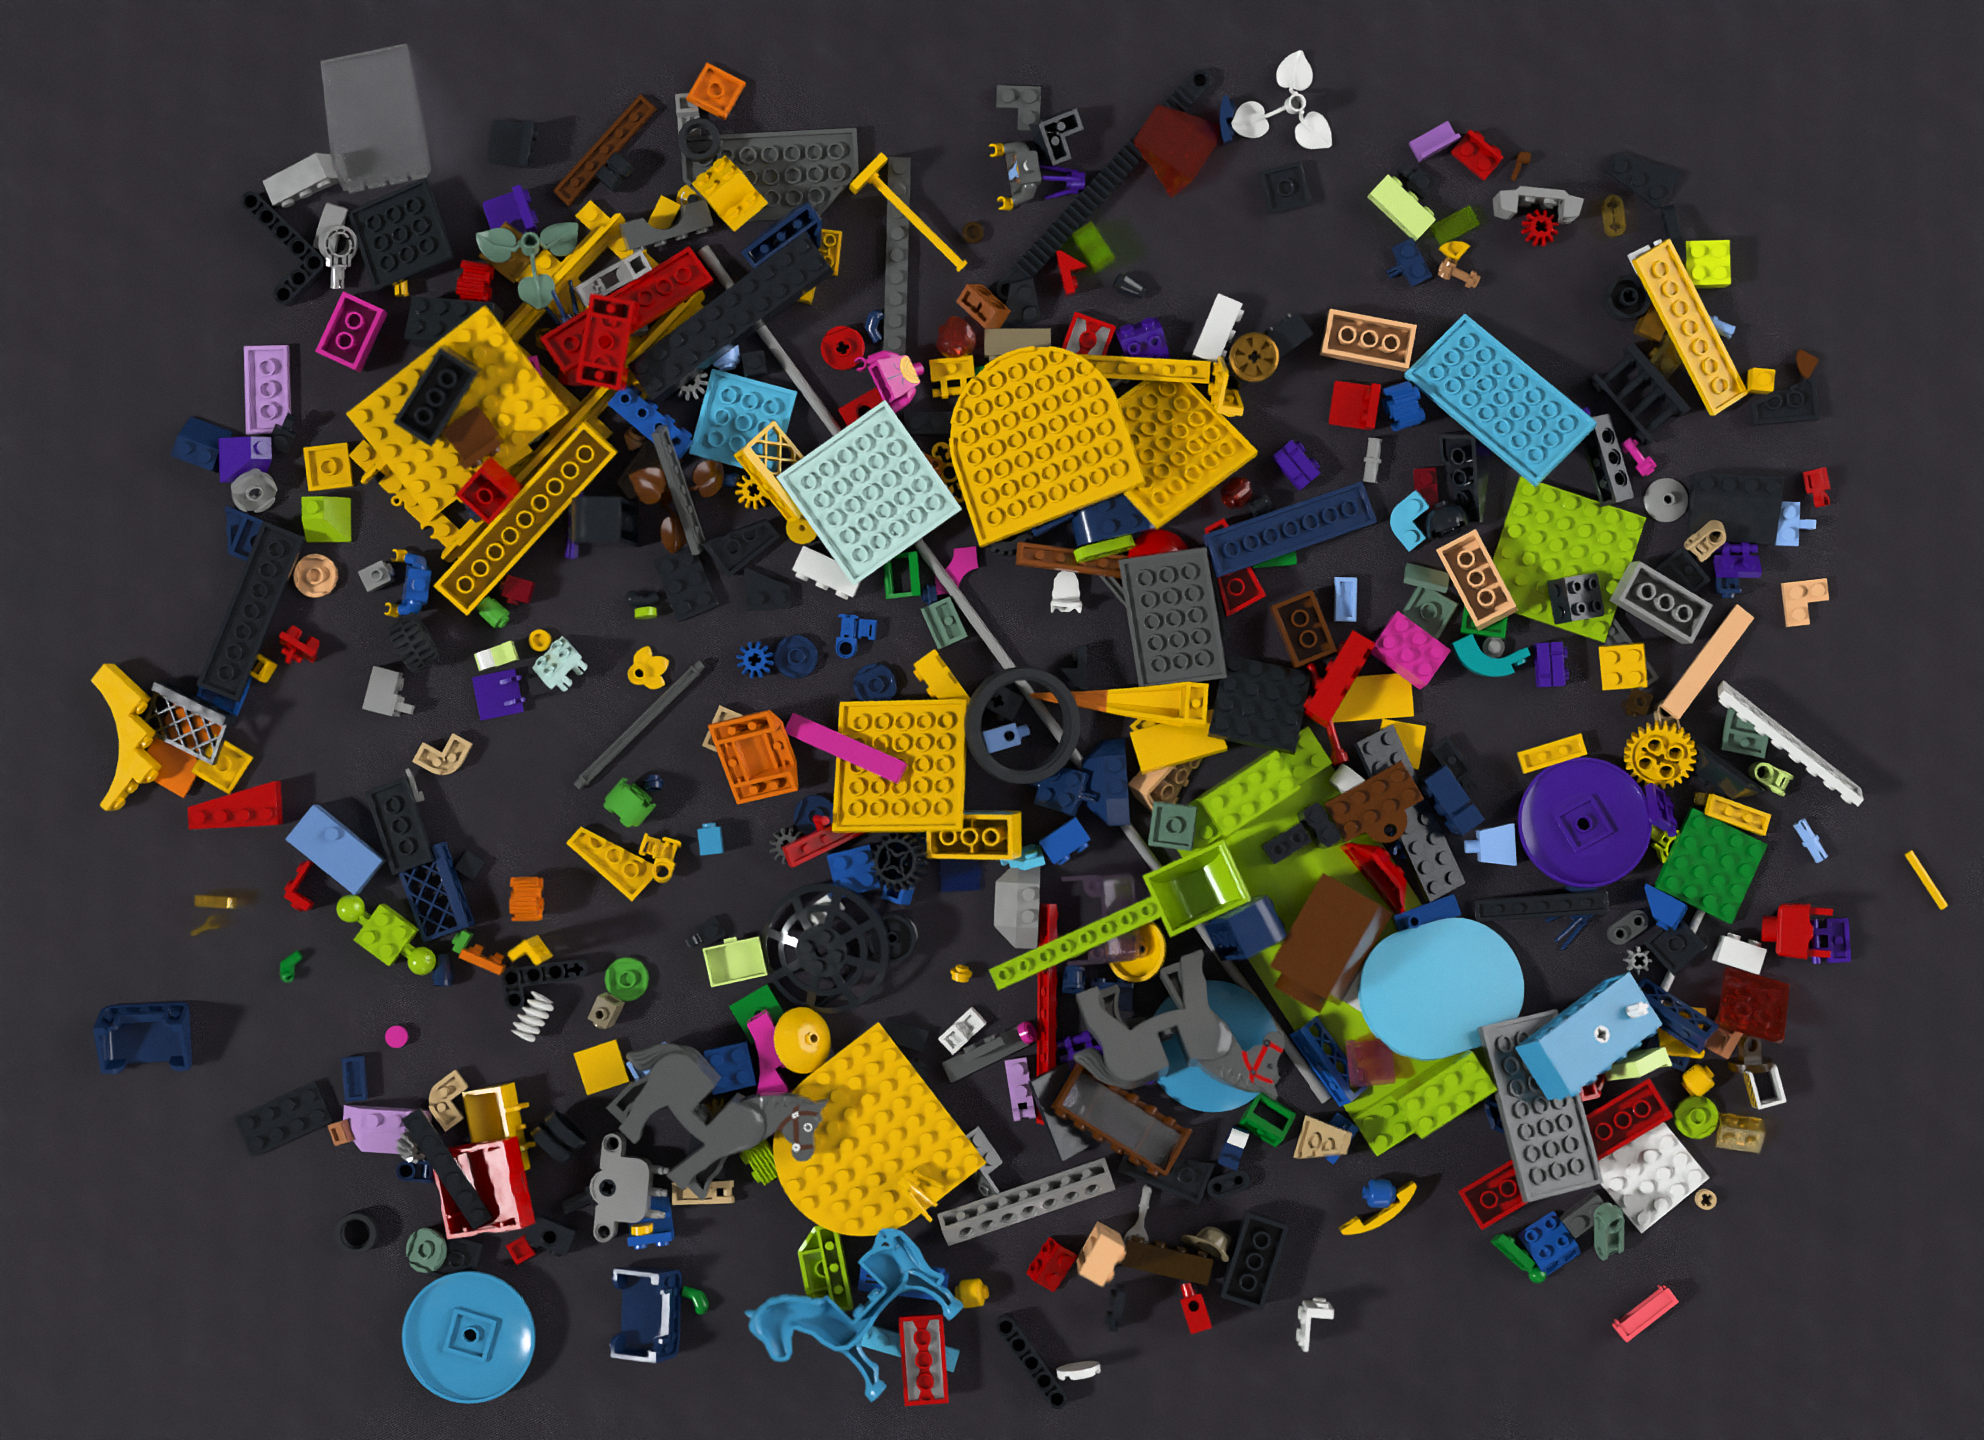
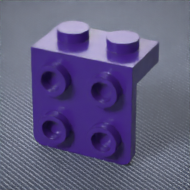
[483,184,539,235]
[1115,317,1170,359]

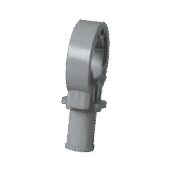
[318,225,358,289]

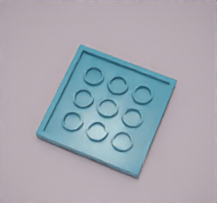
[689,369,798,477]

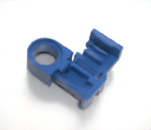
[836,614,877,659]

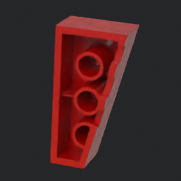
[1205,518,1266,617]
[188,780,283,829]

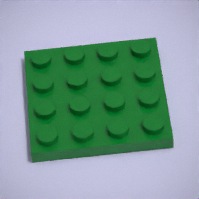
[1654,808,1768,924]

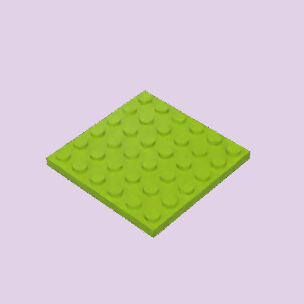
[1492,476,1646,643]

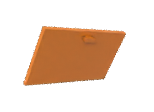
[146,703,222,798]

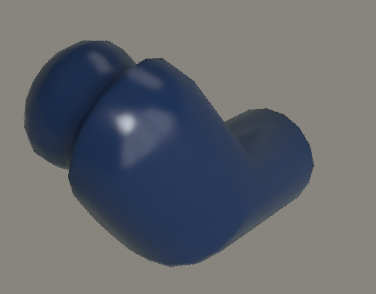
[865,309,883,344]

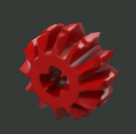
[1521,209,1559,247]

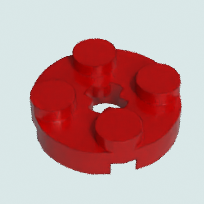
[821,326,865,371]

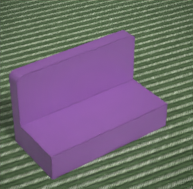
[1409,121,1461,163]

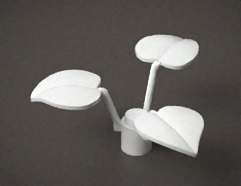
[1231,50,1332,149]

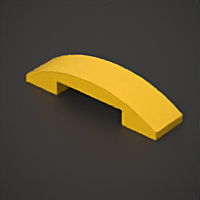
[1339,1180,1417,1235]

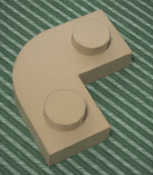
[412,733,473,775]
[429,1069,469,1132]

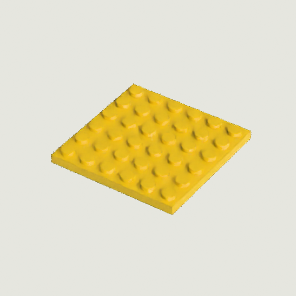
[1117,380,1258,529]
[832,699,969,833]

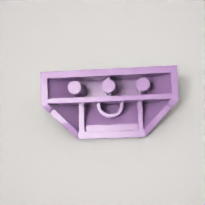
[343,1105,432,1154]

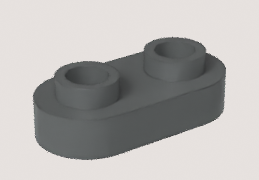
[1607,910,1649,945]

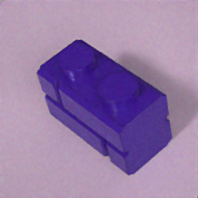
[1271,440,1321,491]
[1534,642,1569,688]

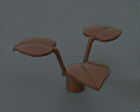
[629,460,724,553]

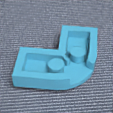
[1390,489,1430,551]

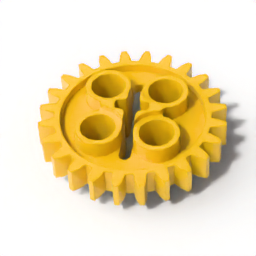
[1624,720,1697,789]

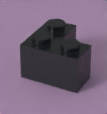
[1028,108,1084,166]

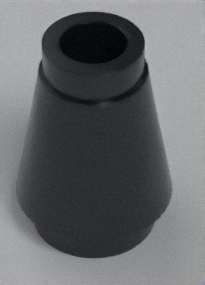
[1112,272,1147,299]

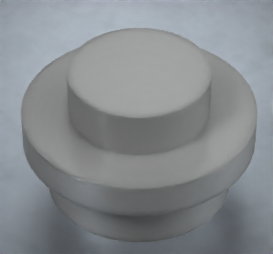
[1482,637,1505,658]

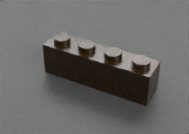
[1121,1235,1214,1286]

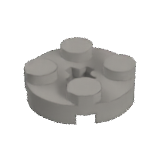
[231,468,277,513]

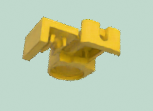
[639,833,681,883]

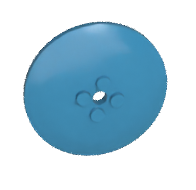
[1154,980,1277,1112]
[402,1271,536,1404]

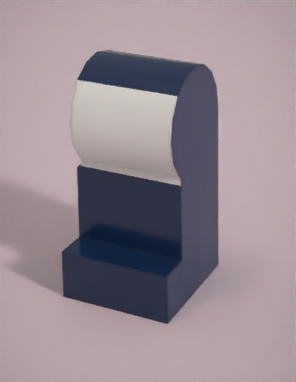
[1217,1125,1249,1171]

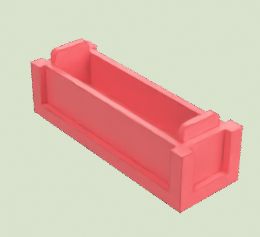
[1612,1284,1679,1342]

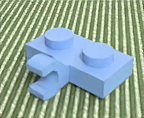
[1775,501,1816,546]

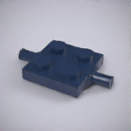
[1027,767,1097,817]

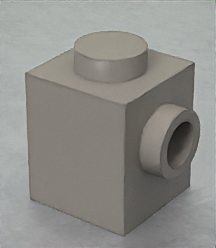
[358,560,395,593]

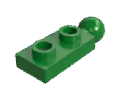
[1490,1234,1546,1283]

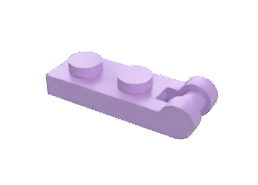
[1005,1057,1036,1121]

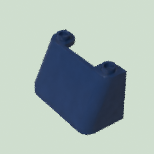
[93,1002,192,1075]
[610,1267,682,1363]

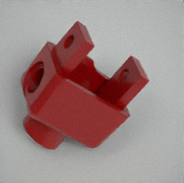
[1762,903,1833,960]

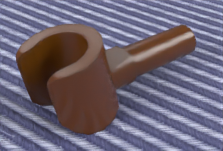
[1510,151,1531,181]

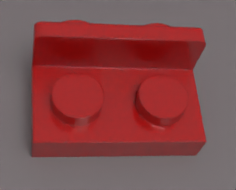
[1450,129,1504,181]

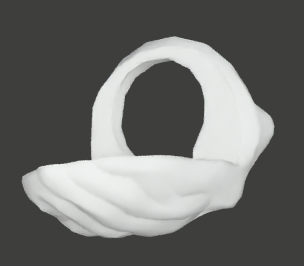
[1050,571,1082,613]

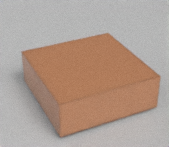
[328,1119,354,1146]

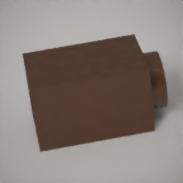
[1270,873,1392,1013]

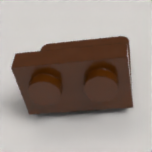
[443,406,504,470]

